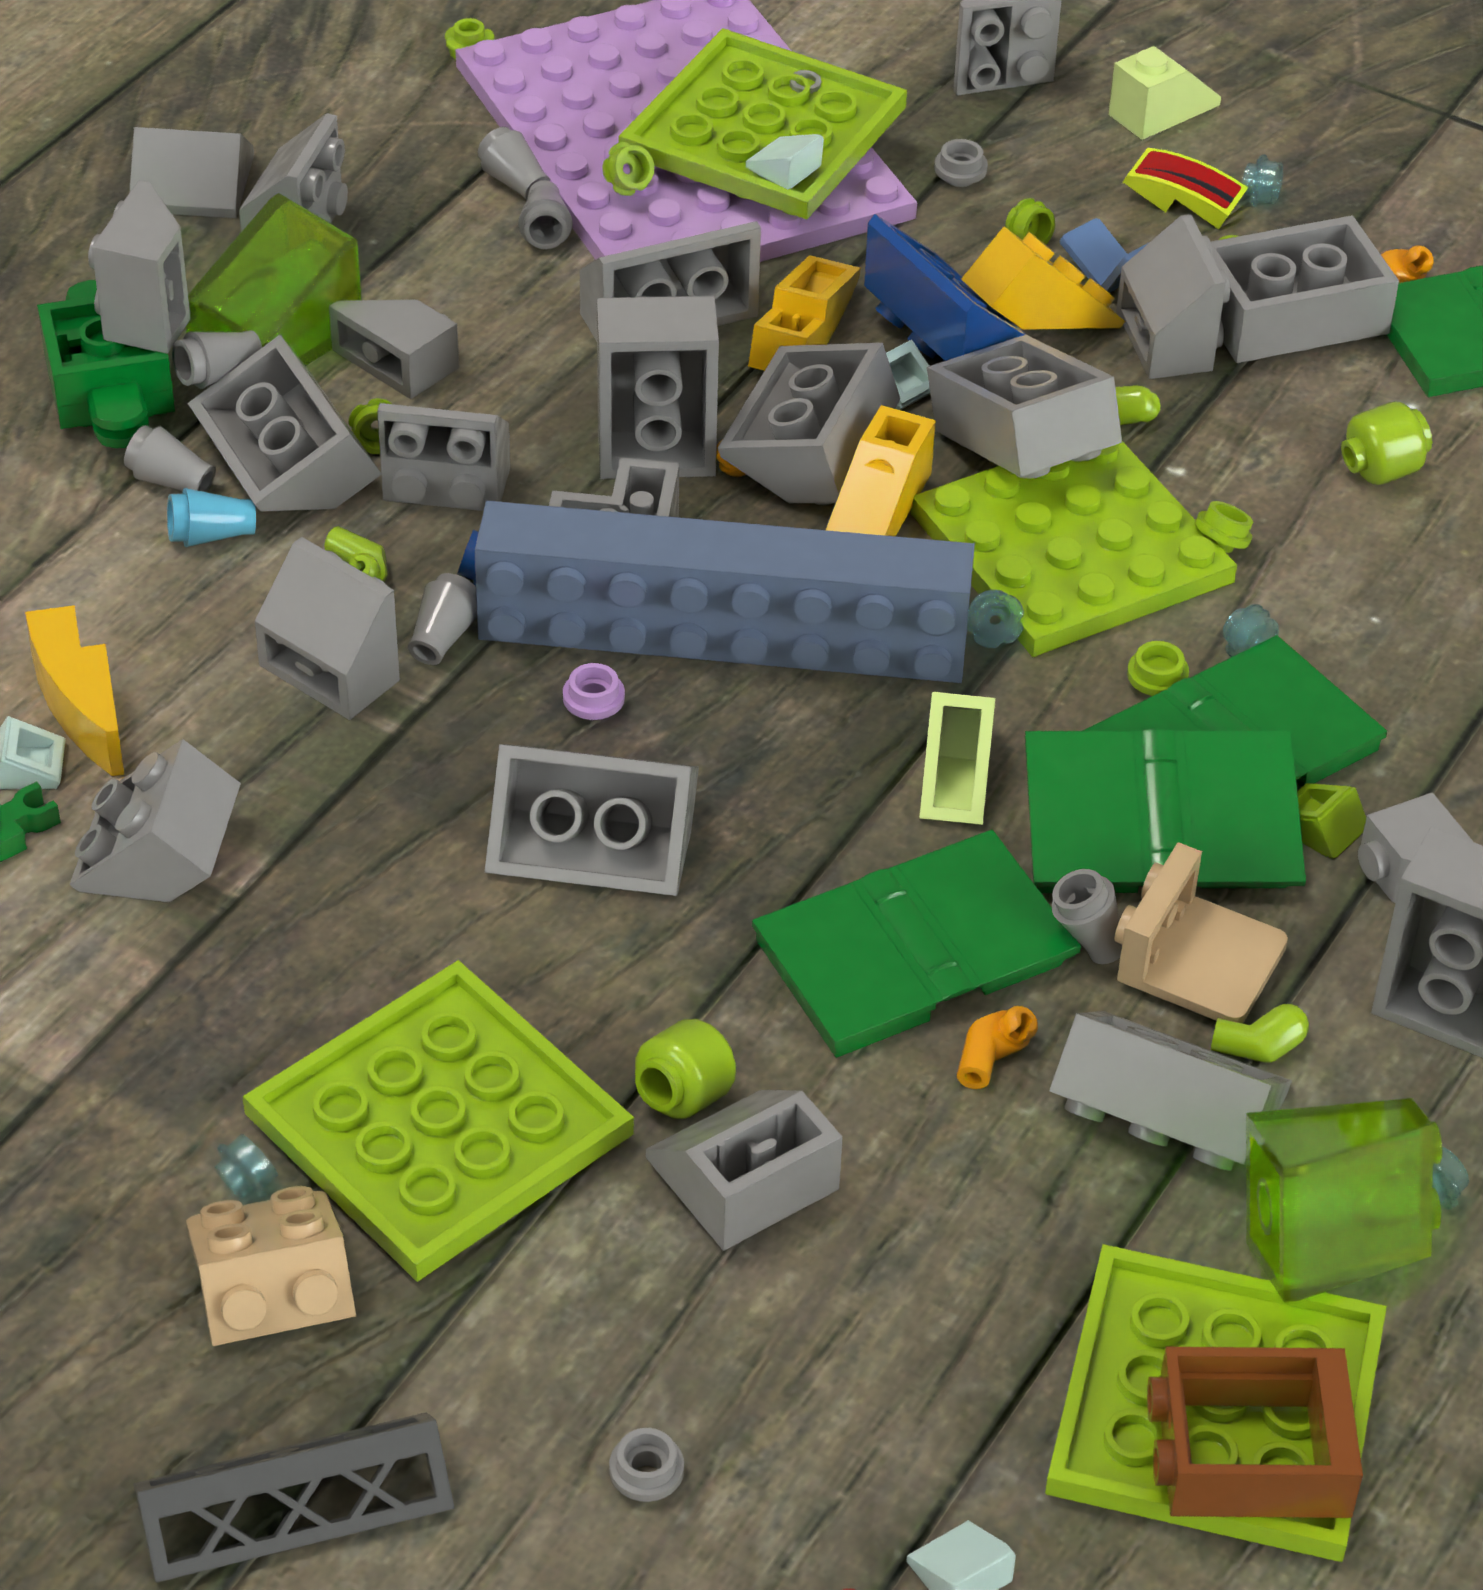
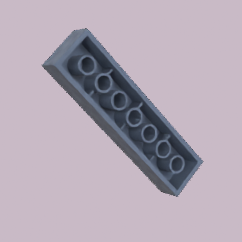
[475,501,975,683]

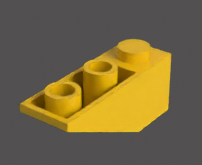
[961,226,1126,330]
[826,405,936,536]

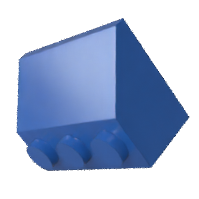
[864,214,1027,361]

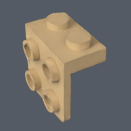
[1114,842,1288,1023]
[186,1186,356,1346]

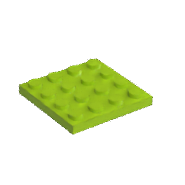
[619,28,907,220]
[910,441,1237,657]
[243,960,634,1282]
[1045,1244,1387,1563]

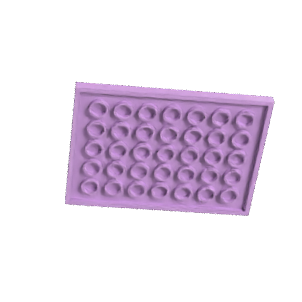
[456,0,917,262]

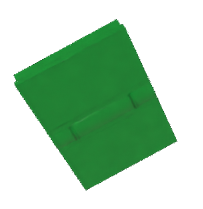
[1386,265,1483,397]
[1083,635,1387,787]
[1025,729,1306,893]
[752,829,1081,1058]

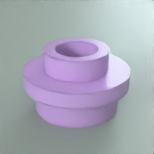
[563,663,625,720]

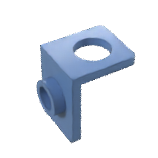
[1060,218,1150,293]

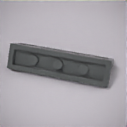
[133,1412,455,1583]

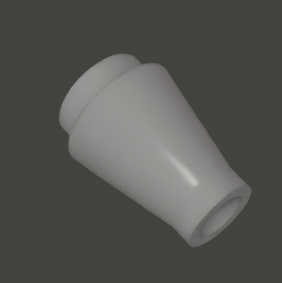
[478,127,551,200]
[518,180,573,249]
[172,330,262,389]
[124,426,216,492]
[408,573,477,665]
[1052,869,1122,964]

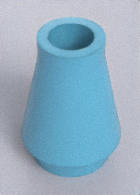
[167,488,256,547]

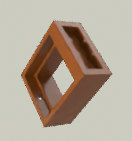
[1147,1347,1363,1518]

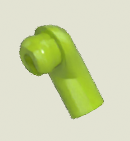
[1115,385,1161,425]
[324,526,388,582]
[1211,1004,1309,1063]

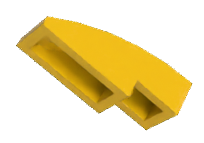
[748,255,861,371]
[25,605,125,776]

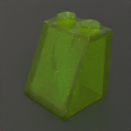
[186,193,361,366]
[1246,1098,1442,1302]

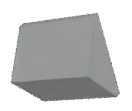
[130,127,254,218]

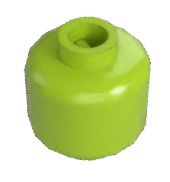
[1341,402,1433,485]
[635,1019,736,1119]

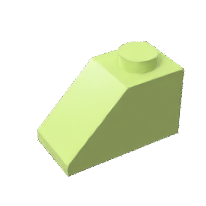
[1108,46,1221,140]
[919,692,996,825]

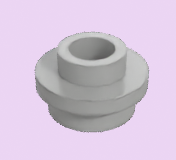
[934,139,988,187]
[609,1428,684,1502]

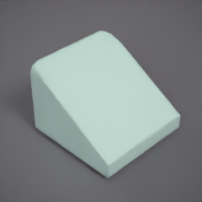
[745,134,824,190]
[886,339,930,410]
[0,716,66,790]
[906,1520,1016,1590]

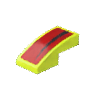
[1123,148,1248,230]

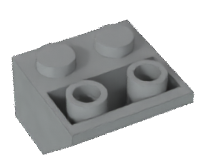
[953,0,1062,96]
[239,113,348,267]
[88,180,190,354]
[1116,214,1230,379]
[377,403,511,511]
[255,537,400,720]
[69,739,241,902]
[646,1090,843,1251]

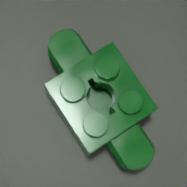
[37,280,175,448]

